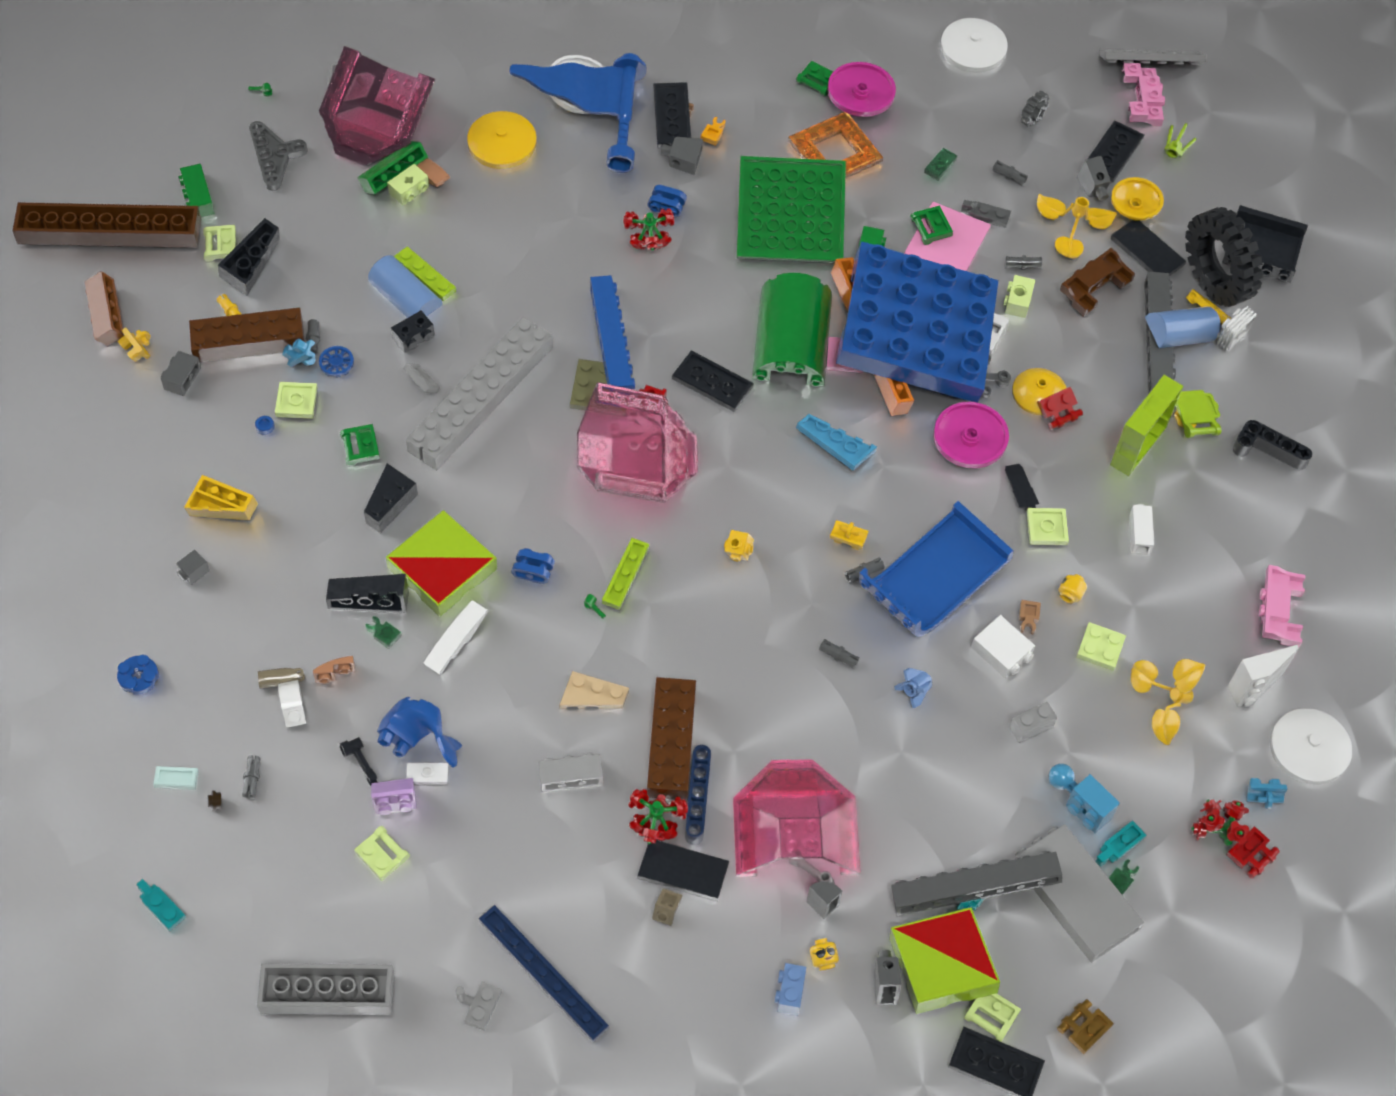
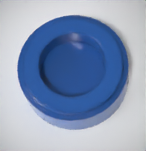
[255,416,275,435]

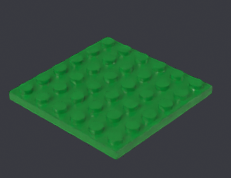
[737,156,846,263]

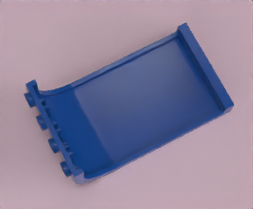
[859,501,1014,637]

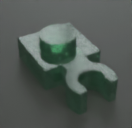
[365,616,402,649]
[1109,859,1139,895]

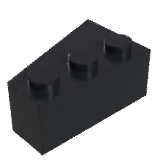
[364,463,418,534]

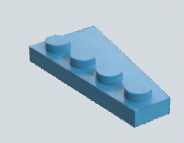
[796,414,877,471]

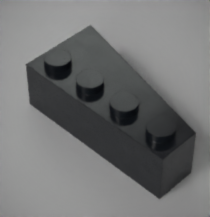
[218,218,280,296]
[326,574,409,613]

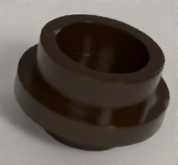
[207,790,221,811]

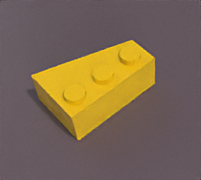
[184,475,258,520]

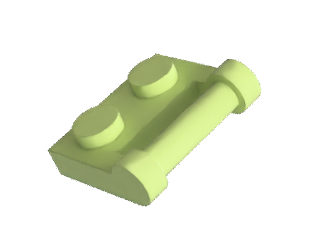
[203,225,236,262]
[354,826,410,881]
[964,993,1021,1042]

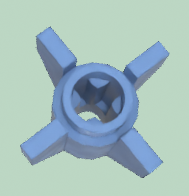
[894,668,932,708]

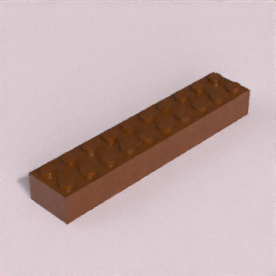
[12,202,202,248]

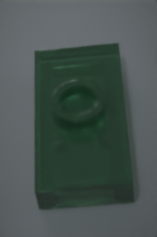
[924,148,958,181]

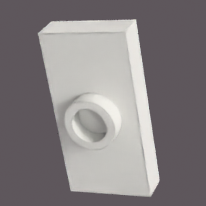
[406,763,449,785]

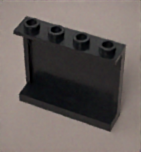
[1222,205,1308,283]

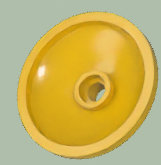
[1111,177,1164,220]
[1012,368,1067,416]

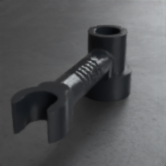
[339,737,378,786]

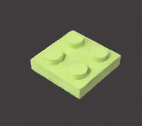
[275,382,318,419]
[1027,508,1069,545]
[1076,622,1126,671]

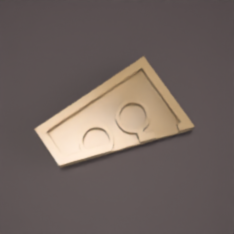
[559,671,629,709]

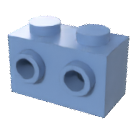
[774,963,807,1016]

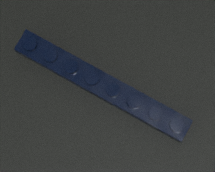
[479,905,609,1042]

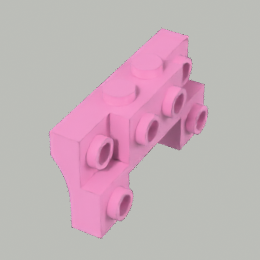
[1122,63,1165,126]
[1259,565,1305,647]

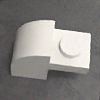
[278,680,306,728]

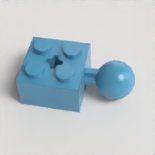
[1048,764,1120,834]

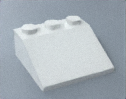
[1228,645,1299,707]

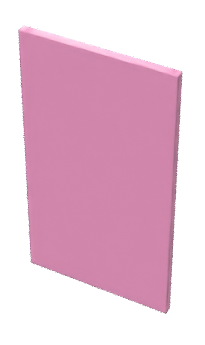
[904,202,991,271]

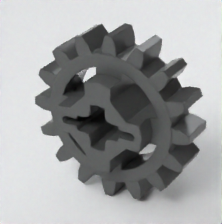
[1021,90,1050,127]

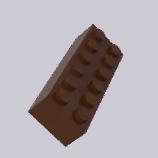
[189,307,305,362]
[647,677,696,801]

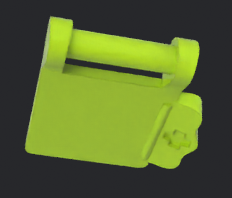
[1175,390,1222,438]

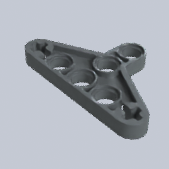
[249,121,308,191]

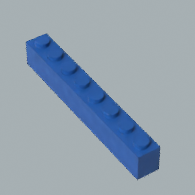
[590,275,635,399]

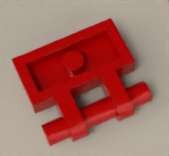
[1037,387,1083,430]
[1226,826,1280,879]

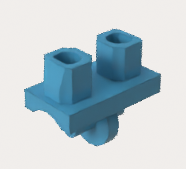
[282,339,316,367]
[1246,778,1288,809]

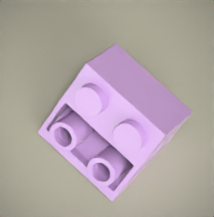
[371,778,417,815]

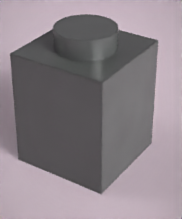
[176,549,210,585]

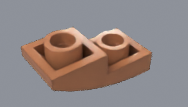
[416,158,450,187]
[313,656,355,684]

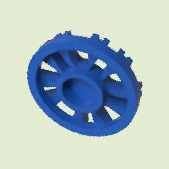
[319,346,354,378]

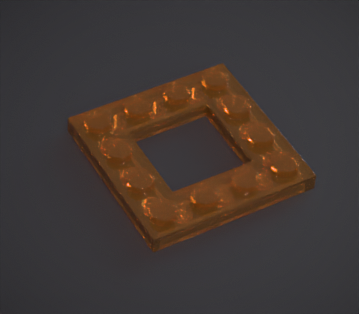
[788,112,883,179]

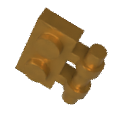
[1057,999,1114,1054]

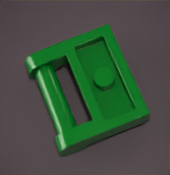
[796,61,833,96]
[910,205,953,245]
[340,424,380,466]

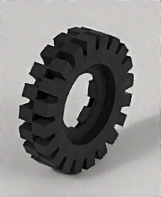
[1185,207,1263,307]

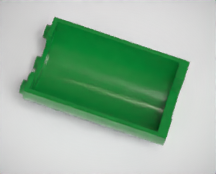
[752,273,832,387]

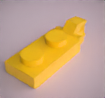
[1186,289,1232,326]

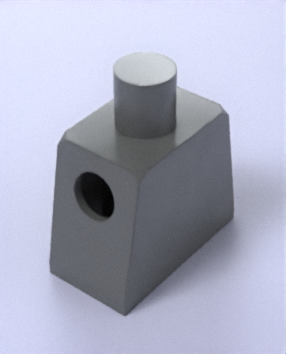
[661,137,703,175]
[1077,156,1110,201]
[874,950,901,1005]

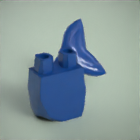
[377,697,462,768]

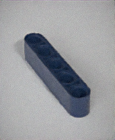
[685,745,711,845]

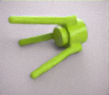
[1164,123,1197,158]

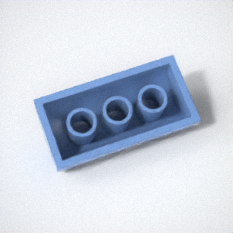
[368,255,443,318]
[1145,306,1221,348]

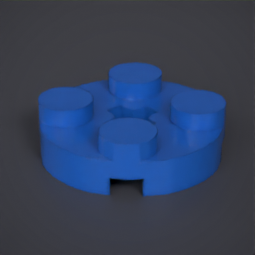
[117,654,159,695]

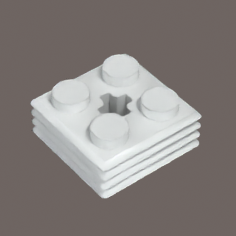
[1216,306,1256,352]

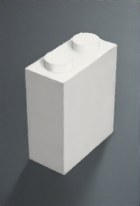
[971,615,1035,678]

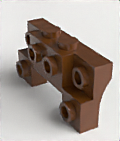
[1060,248,1135,317]

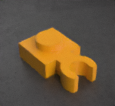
[700,117,726,146]

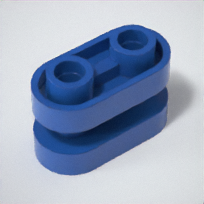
[647,185,687,217]
[511,548,555,584]

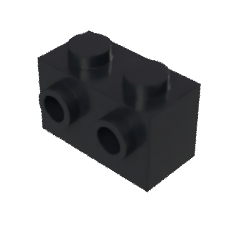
[391,310,435,353]

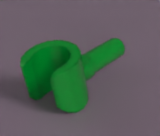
[248,83,272,97]
[584,594,606,619]

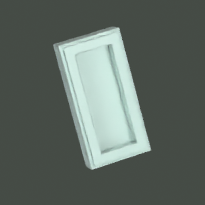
[153,766,199,790]

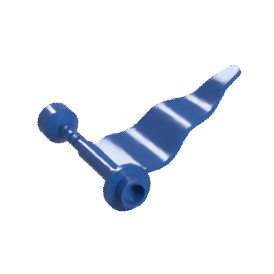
[509,53,647,173]

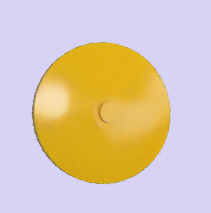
[467,111,537,169]

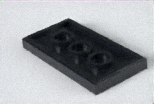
[653,82,691,148]
[1088,120,1145,183]
[1110,220,1186,276]
[672,350,754,412]
[637,840,729,901]
[948,1027,1045,1096]

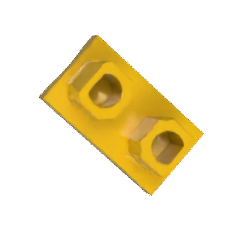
[118,327,151,362]
[829,520,869,550]

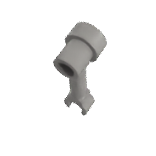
[788,849,835,884]

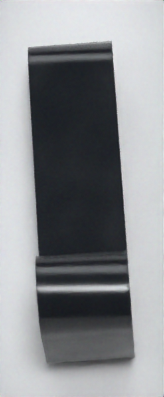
[1233,420,1312,470]

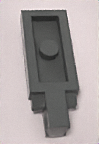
[961,200,1011,228]

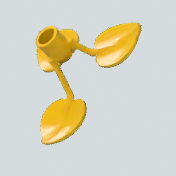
[1037,194,1117,259]
[1131,659,1206,745]

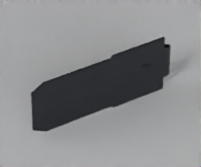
[1005,464,1039,511]

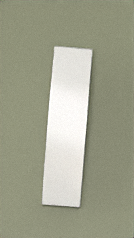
[423,600,488,675]

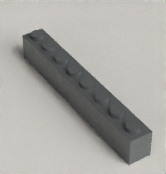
[1144,272,1176,394]
[891,851,1062,916]

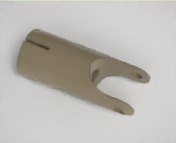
[258,668,305,689]

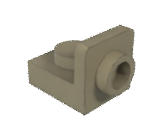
[652,888,683,926]

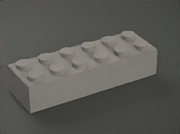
[257,964,394,1015]

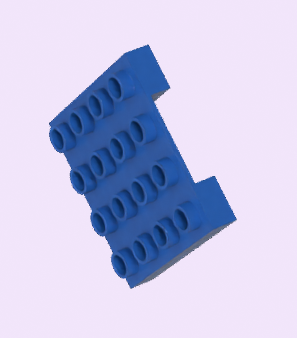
[836,241,999,403]

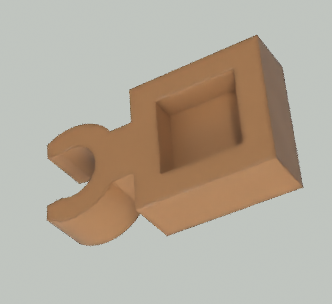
[1019,600,1041,635]

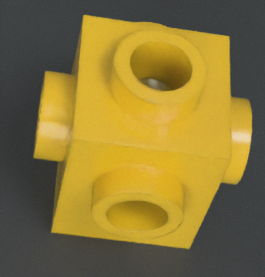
[724,530,754,562]

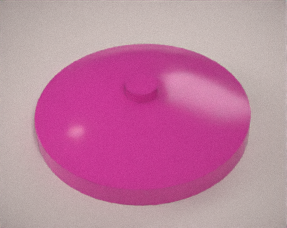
[828,62,896,117]
[934,402,1009,469]

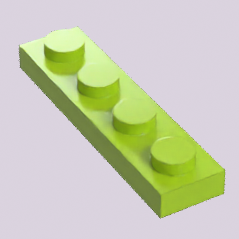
[394,246,456,301]
[602,538,649,610]

